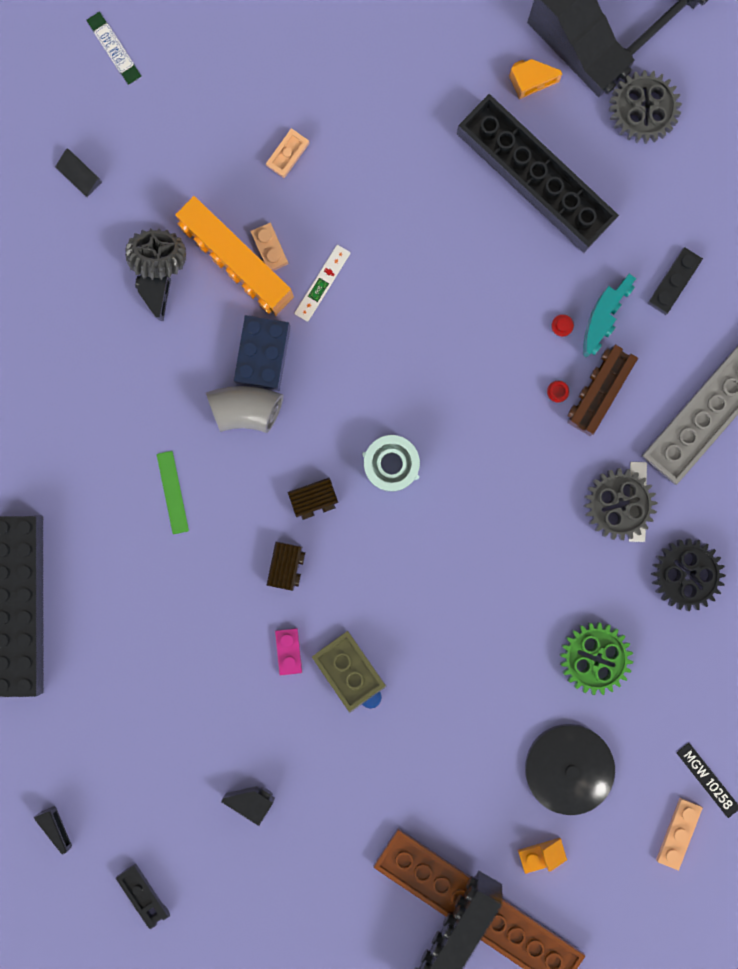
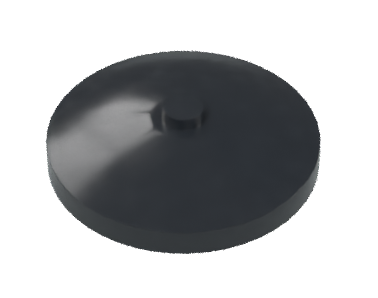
[525,724,615,815]

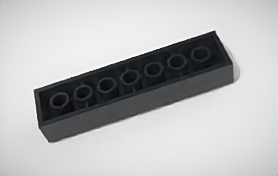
[457,94,619,253]
[0,516,44,697]

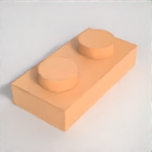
[266,128,310,178]
[251,222,289,271]

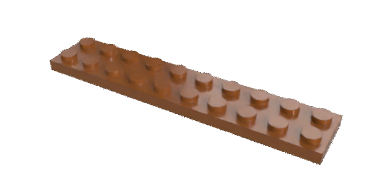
[373,828,585,969]

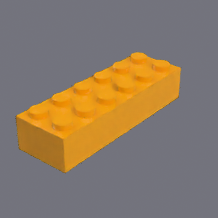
[175,196,294,316]

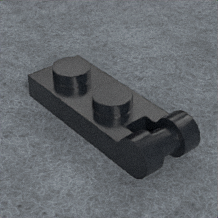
[115,864,170,929]

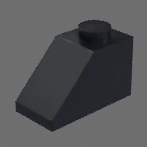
[135,274,171,321]
[221,786,275,826]

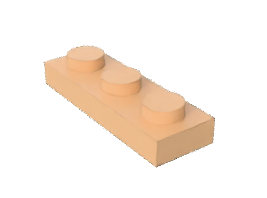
[656,798,703,871]

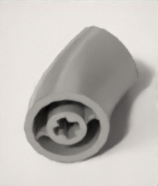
[206,386,283,433]

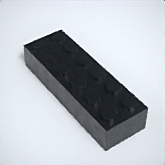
[414,870,503,969]

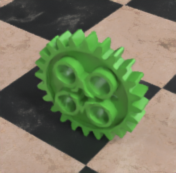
[560,622,633,695]

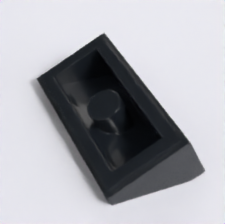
[55,148,102,197]

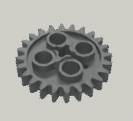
[609,70,682,144]
[584,468,657,540]

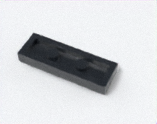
[647,247,703,315]

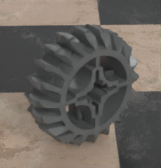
[125,228,186,280]

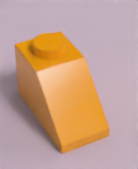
[509,59,562,99]

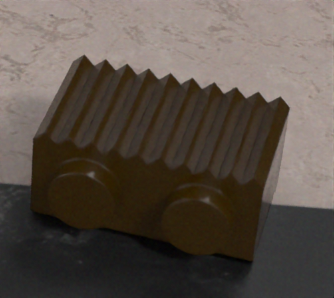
[287,477,339,520]
[266,541,306,591]

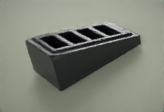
[34,806,72,854]

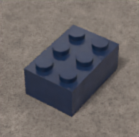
[234,315,291,391]

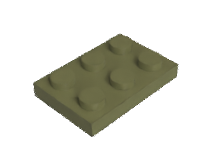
[312,631,387,713]

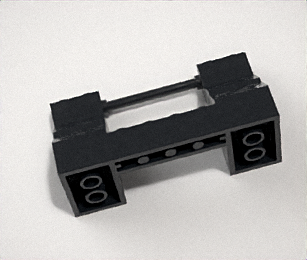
[527,0,708,97]

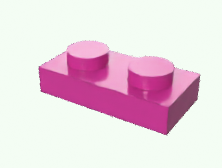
[275,628,302,675]

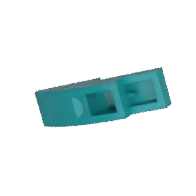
[583,273,636,358]

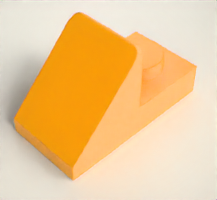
[518,838,567,874]

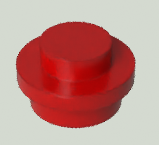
[551,314,574,337]
[547,380,569,403]

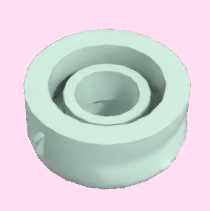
[362,435,420,492]

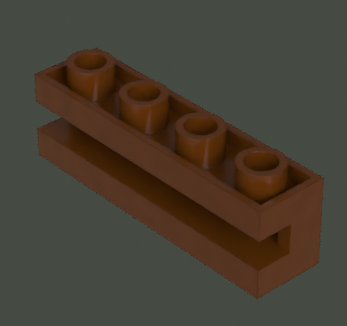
[567,344,638,436]

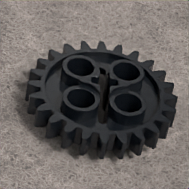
[651,539,726,611]

